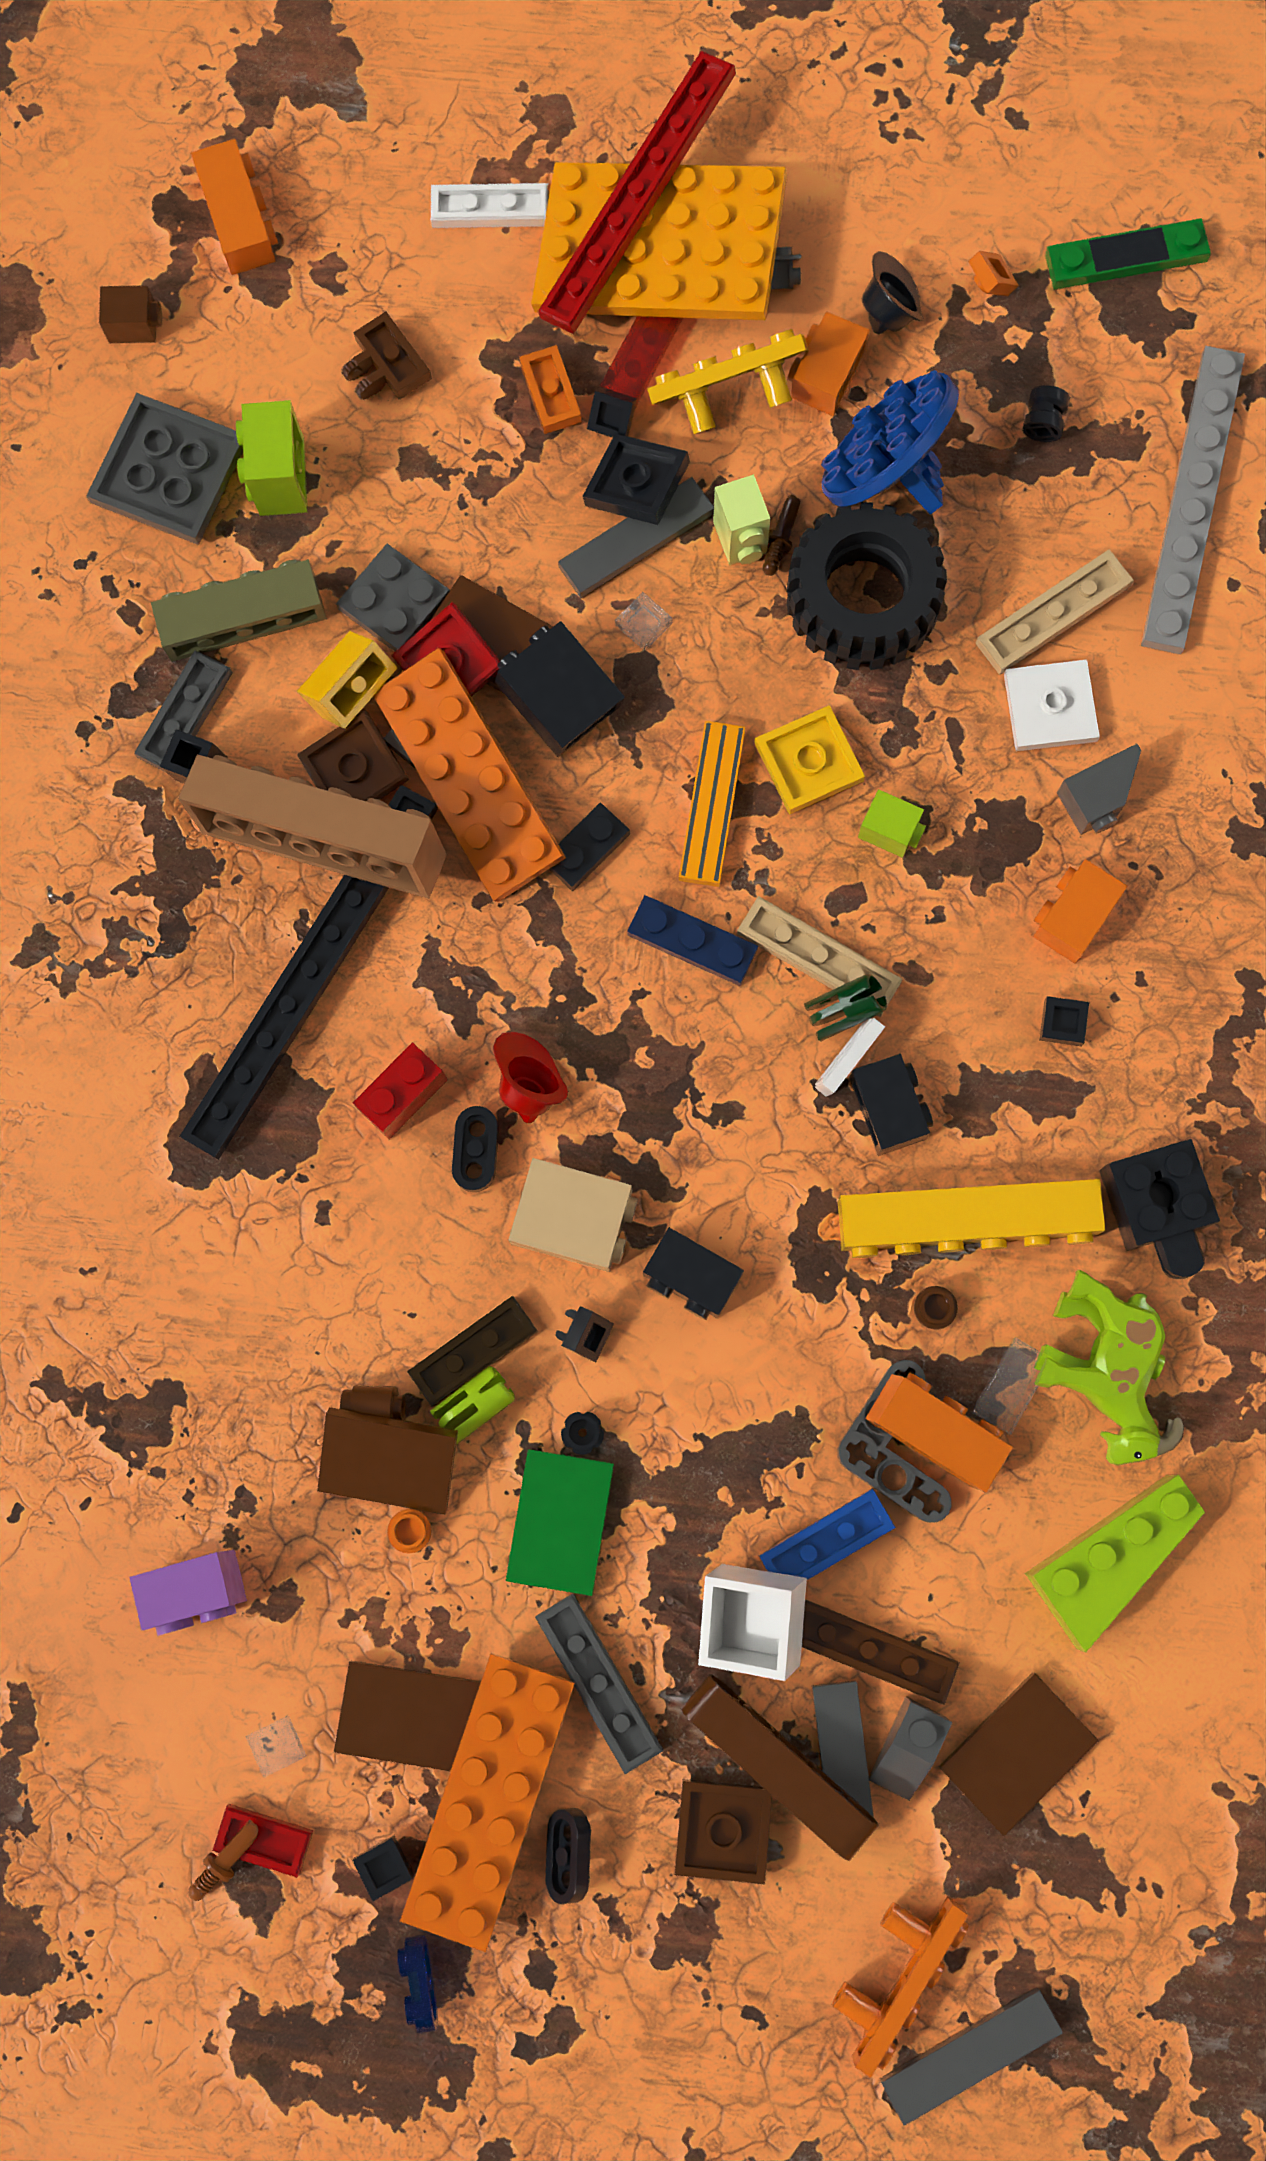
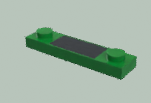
[1045,218,1211,290]

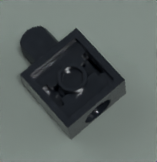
[1099,1139,1220,1279]

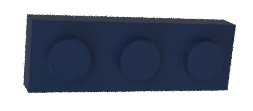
[627,895,758,986]

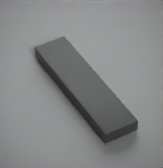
[558,477,714,598]
[535,1593,663,1774]
[880,1987,1063,2126]

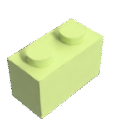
[713,474,771,565]

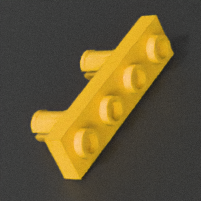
[647,329,809,434]

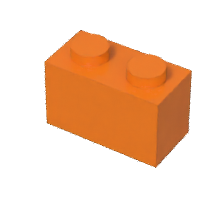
[788,311,870,416]
[1033,859,1128,964]

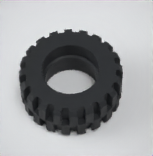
[786,502,947,670]

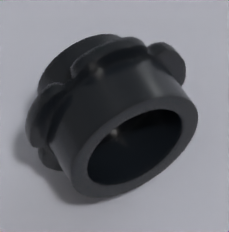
[561,1412,604,1455]

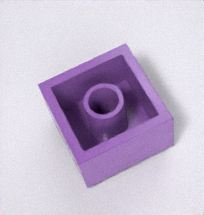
[129,1549,247,1636]

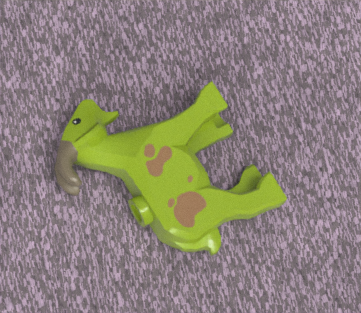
[1034,1270,1184,1465]

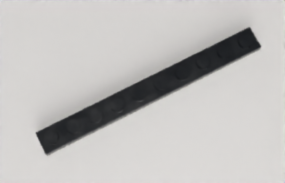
[179,785,438,1160]

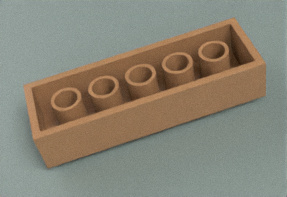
[178,754,447,899]

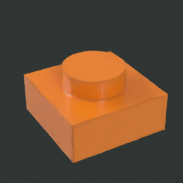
[968,251,1019,296]

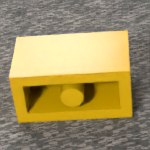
[297,631,398,729]

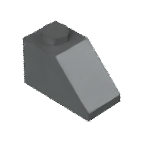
[1057,744,1141,835]
[869,1697,952,1801]

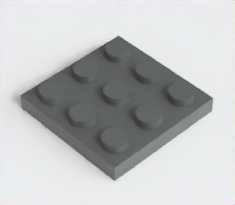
[86,393,243,545]

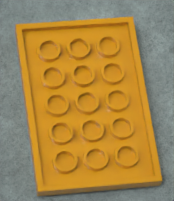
[531,162,787,321]

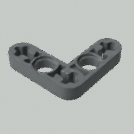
[837,1360,951,1522]

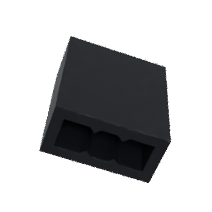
[495,621,625,757]

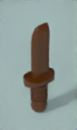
[762,494,800,576]

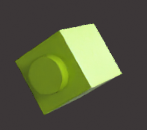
[858,789,926,858]

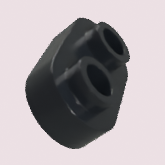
[452,1106,499,1192]
[545,1808,591,1904]

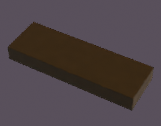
[407,1296,538,1407]

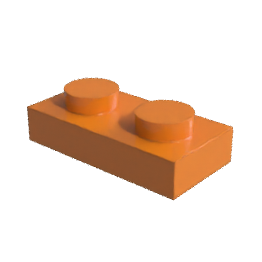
[519,345,582,434]

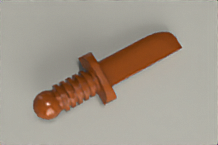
[188,1820,258,1901]

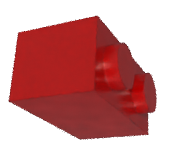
[353,1042,448,1140]

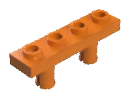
[832,1896,969,2078]

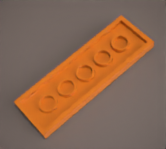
[374,648,566,902]
[400,1653,576,1953]

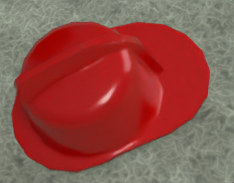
[493,1032,569,1123]

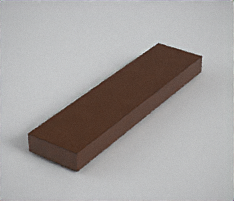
[802,1600,960,1705]

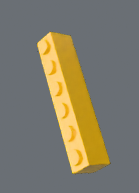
[838,1179,1105,1258]

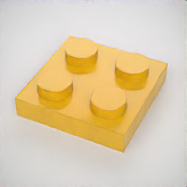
[754,705,865,815]

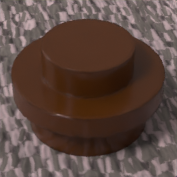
[914,1286,958,1330]

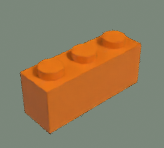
[190,139,278,275]
[865,1373,1013,1493]

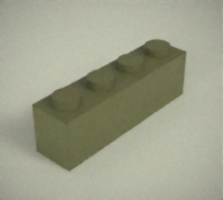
[151,559,327,662]

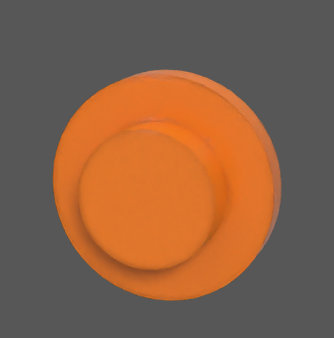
[387,1509,432,1554]

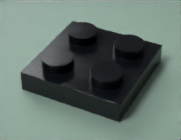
[582,433,690,525]

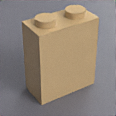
[508,1158,638,1272]

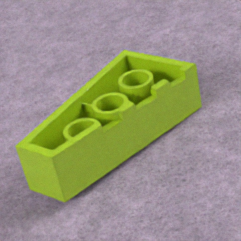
[1025,1474,1205,1653]

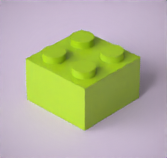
[236,400,308,516]

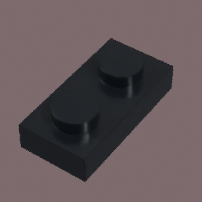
[549,802,630,891]

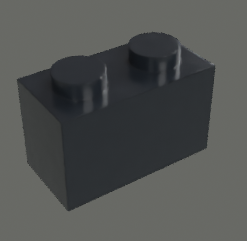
[849,1053,933,1156]
[643,1227,744,1320]

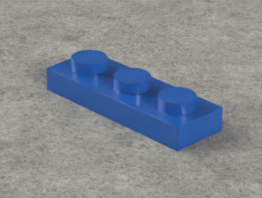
[759,1489,896,1580]

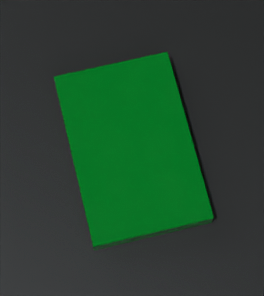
[505,1449,614,1596]

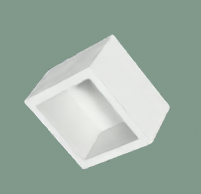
[699,1564,807,1681]

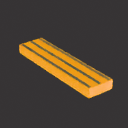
[679,721,745,887]

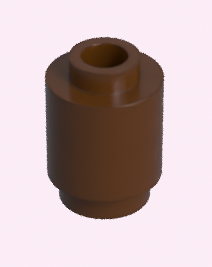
[340,1385,406,1421]

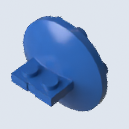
[821,370,959,515]

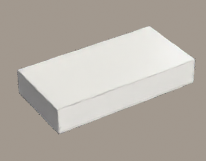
[815,1018,885,1097]

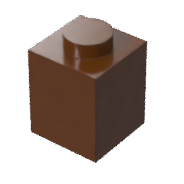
[99,286,162,343]

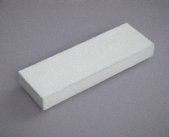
[431,183,549,228]

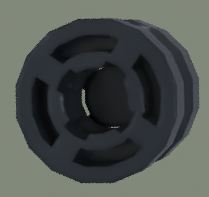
[1022,385,1070,442]

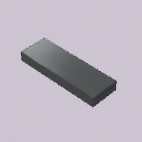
[134,650,233,772]
[812,1680,874,1817]

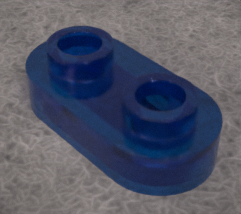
[397,1934,438,2034]

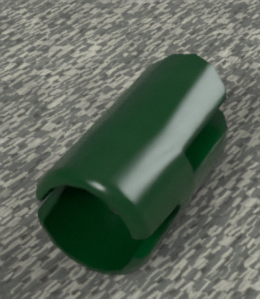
[804,974,887,1042]

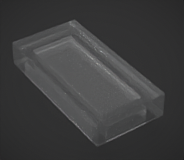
[971,1337,1040,1435]

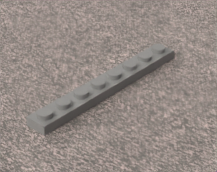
[1141,346,1245,655]

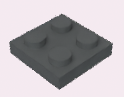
[336,544,450,652]

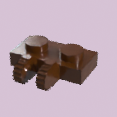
[341,312,432,400]

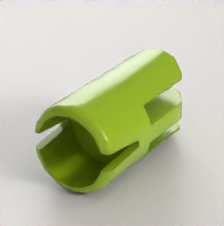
[430,1366,515,1445]

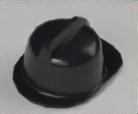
[862,251,924,335]

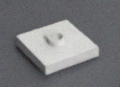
[1004,660,1100,751]

